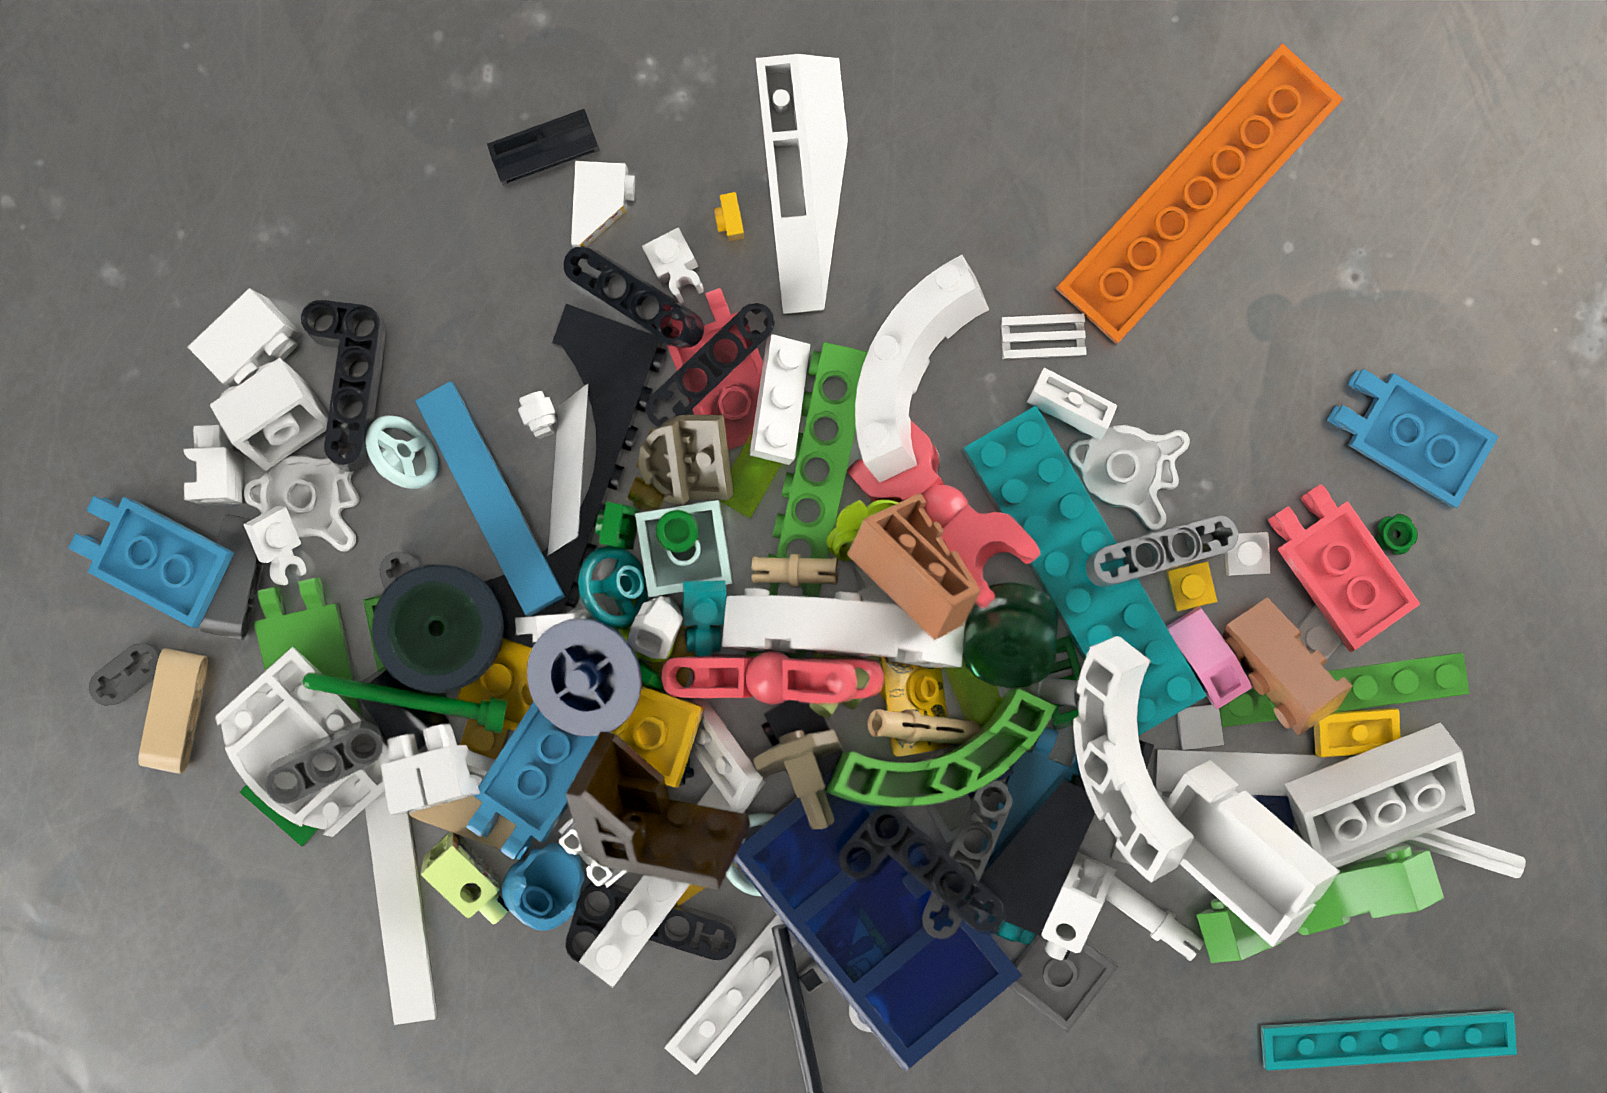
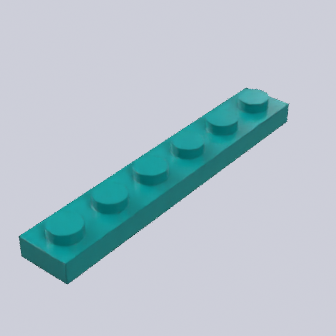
[1261,1010,1517,1071]

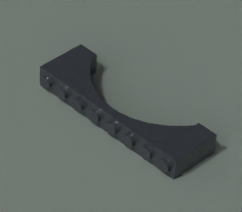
[453,304,667,648]

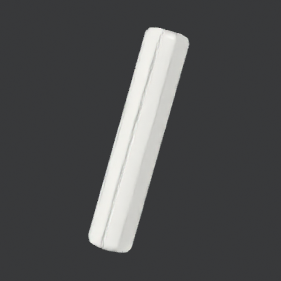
[1404,829,1526,878]

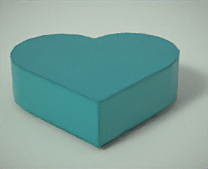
[987,914,1036,945]

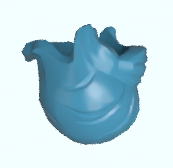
[502,843,585,931]

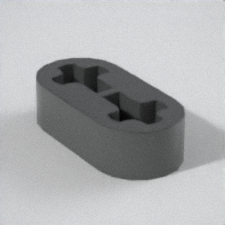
[89,643,161,706]

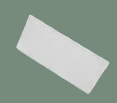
[548,384,588,555]

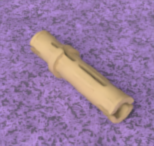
[868,709,981,745]

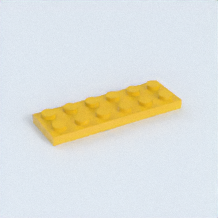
[458,627,705,788]

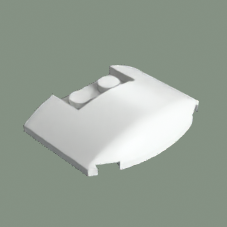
[216,646,390,837]

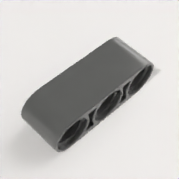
[200,514,264,640]
[265,721,383,804]

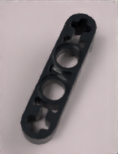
[563,246,704,348]
[646,303,775,426]

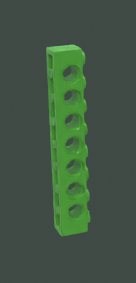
[746,342,868,659]

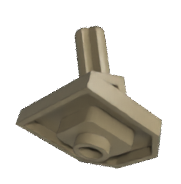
[753,730,842,829]

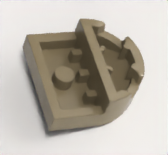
[638,415,734,505]

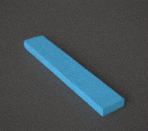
[415,381,565,617]

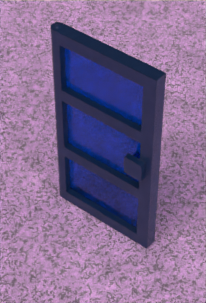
[733,765,1023,1071]

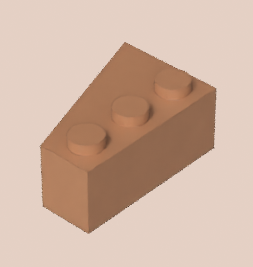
[847,493,981,641]
[1222,597,1352,736]

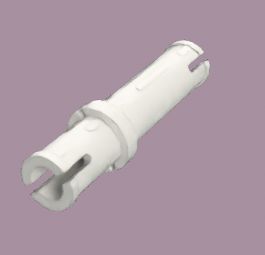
[1105,876,1205,961]

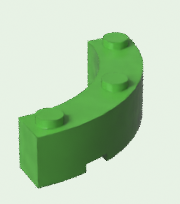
[825,688,1056,807]
[1197,846,1444,963]

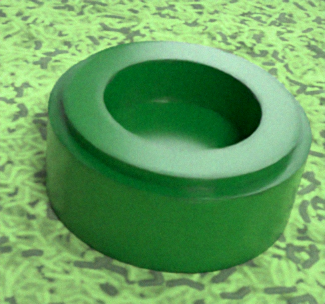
[656,510,699,553]

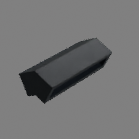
[487,108,600,185]

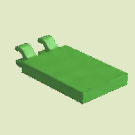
[254,577,365,720]

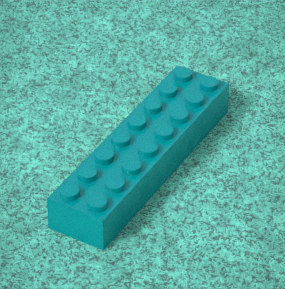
[961,405,1207,736]

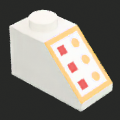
[571,161,635,248]

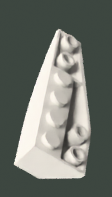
[756,54,848,315]

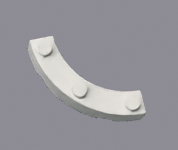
[855,255,990,483]
[722,588,965,668]
[1073,636,1195,882]

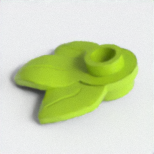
[826,500,898,561]

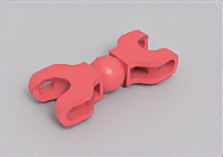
[847,421,1041,608]
[661,650,884,705]

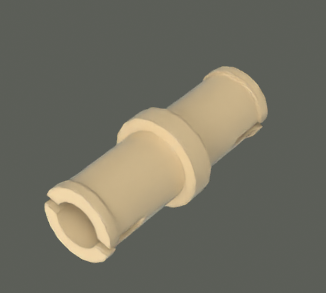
[751,554,839,587]

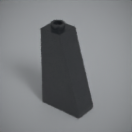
[962,773,1095,936]

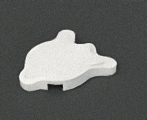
[1068,425,1190,531]
[244,447,360,552]

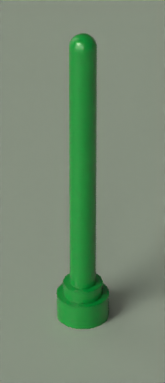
[302,673,508,733]

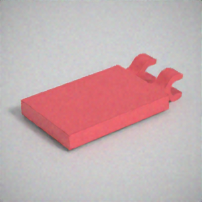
[667,288,763,450]
[1268,484,1420,652]

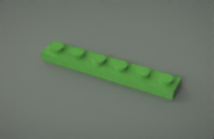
[1219,652,1470,727]

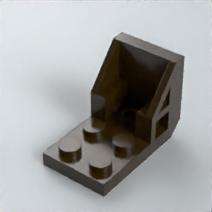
[566,732,750,890]

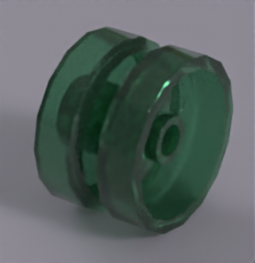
[962,582,1059,688]

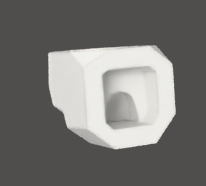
[627,596,683,659]

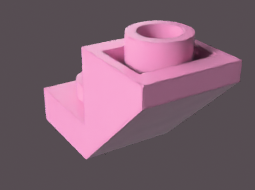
[1166,606,1253,709]

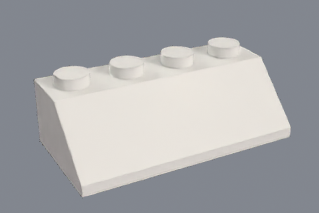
[1284,722,1475,868]

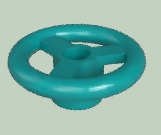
[578,546,649,629]

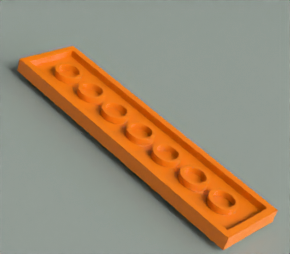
[1055,43,1343,344]

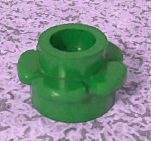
[1377,514,1418,555]

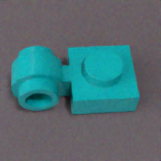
[682,581,726,656]

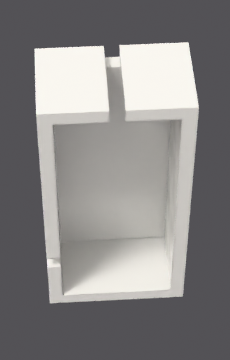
[1165,760,1339,947]

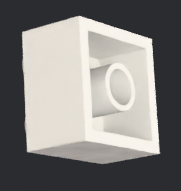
[188,288,302,387]
[210,358,328,471]

